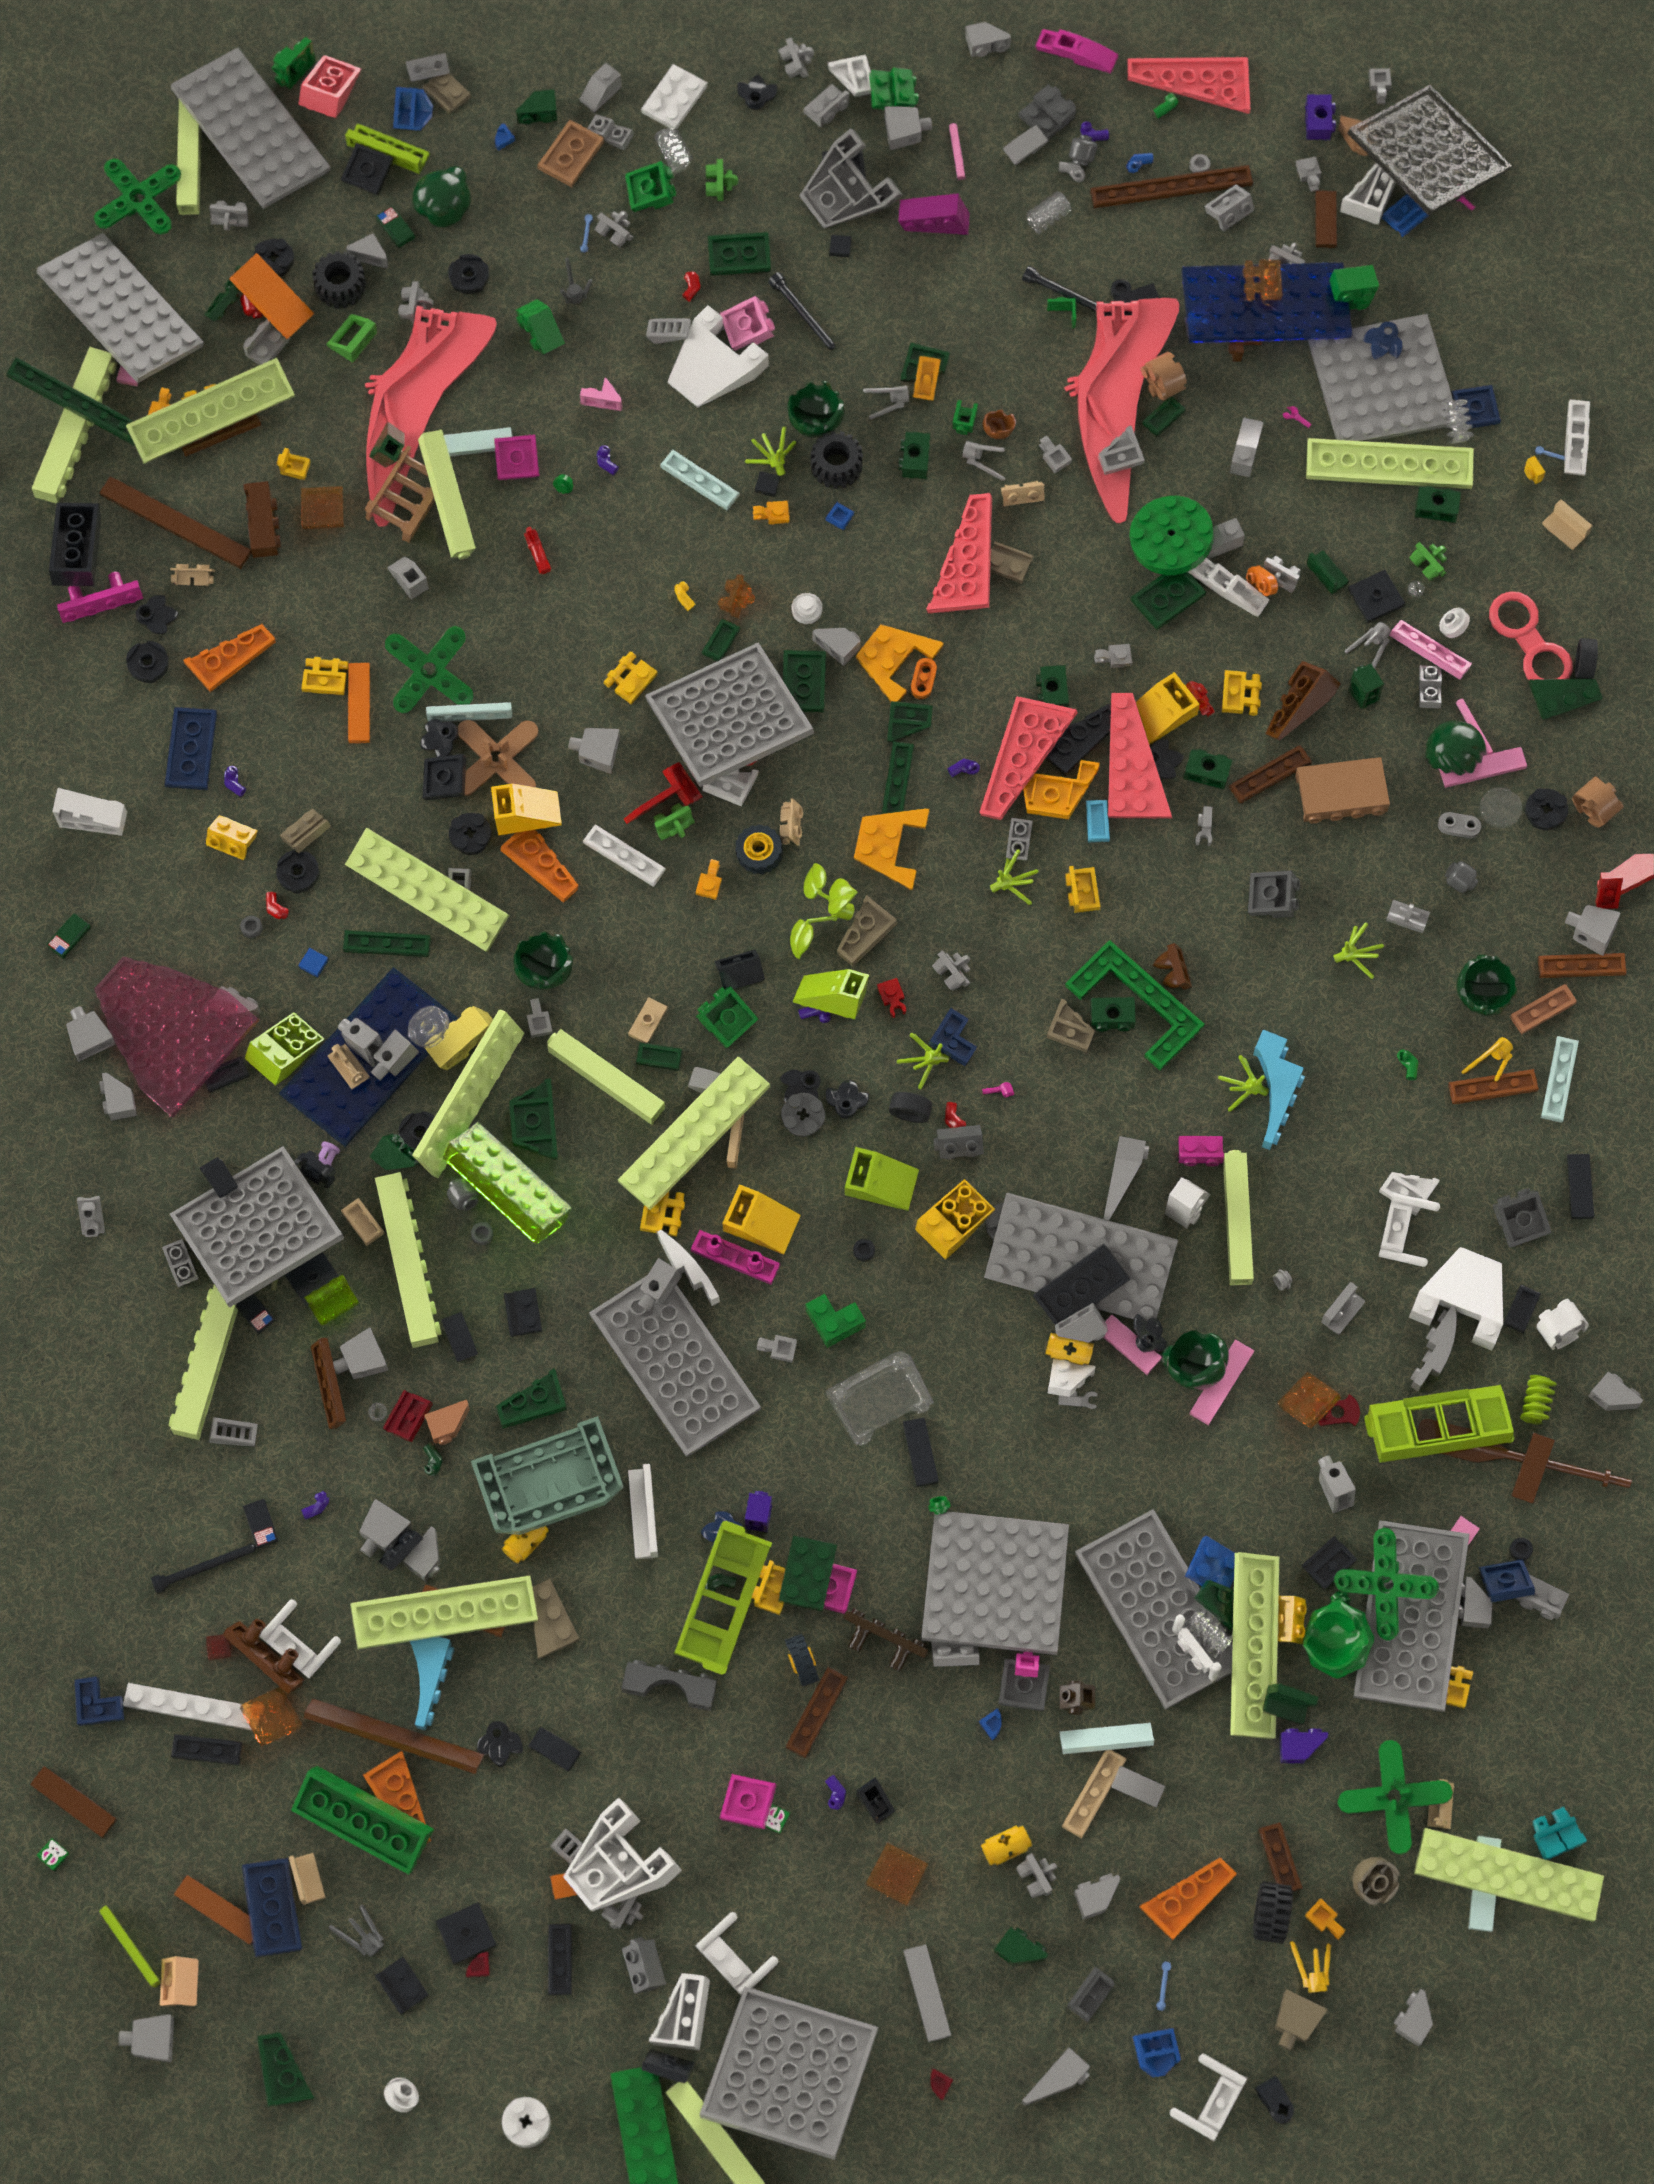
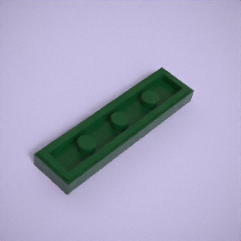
[882,741,914,814]
[343,930,431,957]

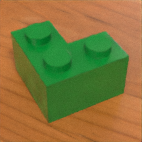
[1329,265,1379,310]
[516,299,565,354]
[805,1294,866,1348]

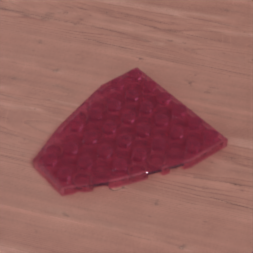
[94,957,260,1118]

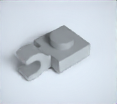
[1369,68,1391,105]
[1296,156,1321,192]
[1039,436,1072,473]
[1094,644,1132,668]
[1195,806,1212,846]
[527,998,553,1038]
[757,1335,797,1363]
[1058,1391,1097,1409]

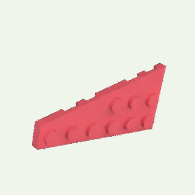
[1127,57,1250,114]
[926,493,992,613]
[1108,693,1172,819]
[980,696,1078,820]

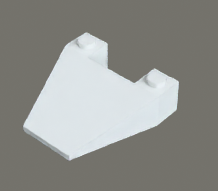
[668,306,769,407]
[1409,1247,1503,1351]
[563,1798,682,1911]

